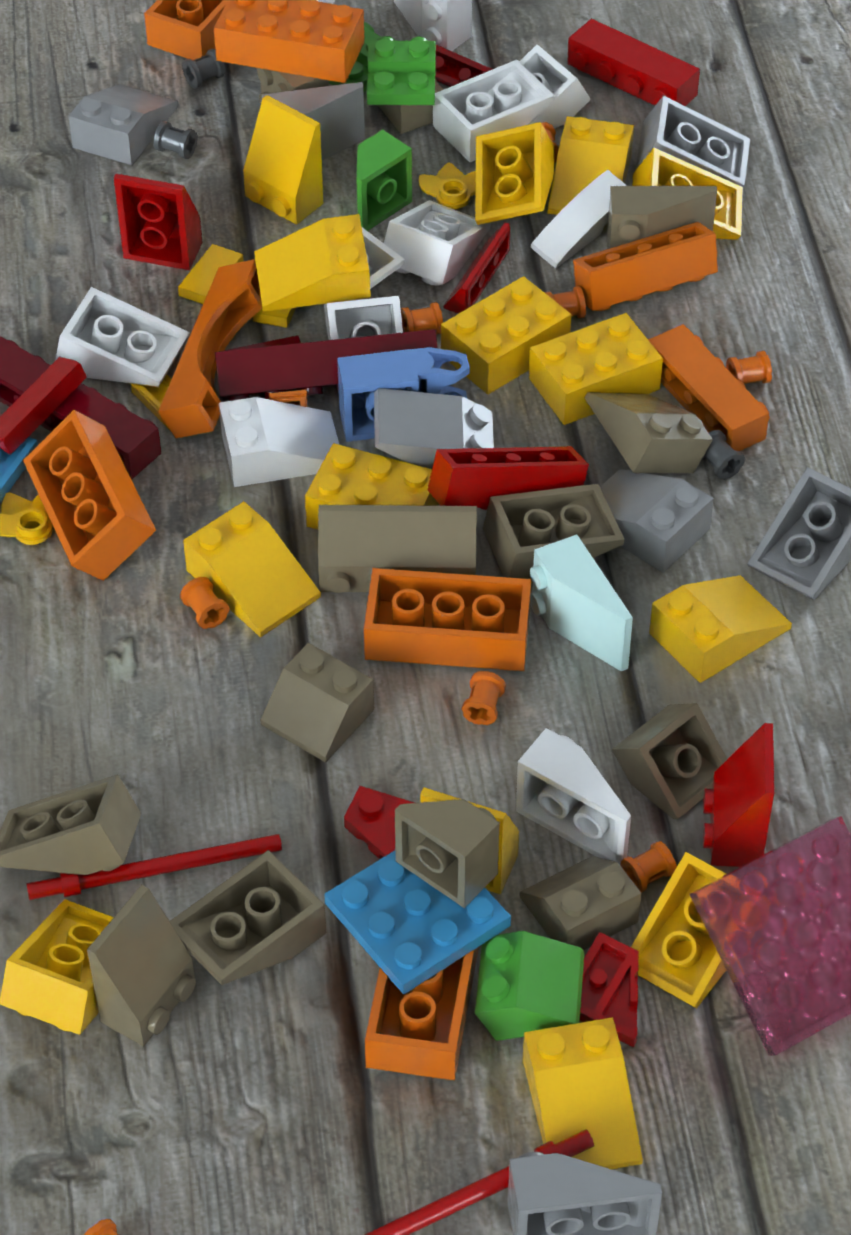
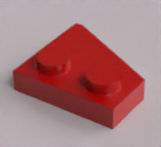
[344,786,414,859]
[580,932,639,1048]

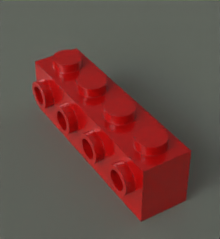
[567,18,700,106]
[427,446,589,510]

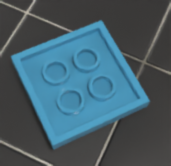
[324,851,511,995]

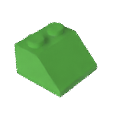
[357,129,412,231]
[475,931,585,1041]

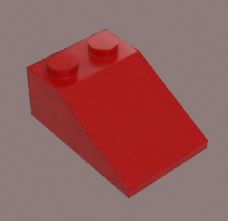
[114,174,203,271]
[703,723,774,868]

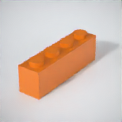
[573,222,718,311]
[648,324,769,451]

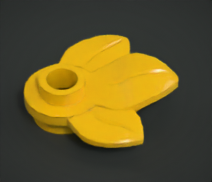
[419,162,476,210]
[0,492,53,545]

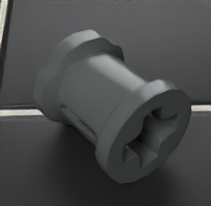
[182,48,225,88]
[154,121,198,159]
[702,430,745,480]

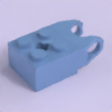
[337,347,470,442]

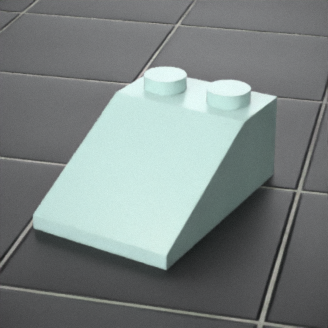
[530,534,633,671]

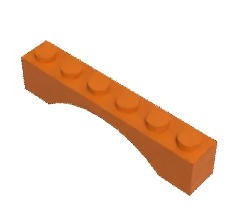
[158,259,262,439]

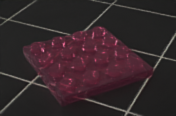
[690,816,851,1056]

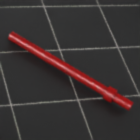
[26,834,282,900]
[365,1129,594,1235]

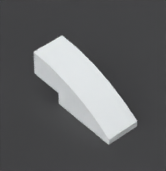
[531,169,627,269]

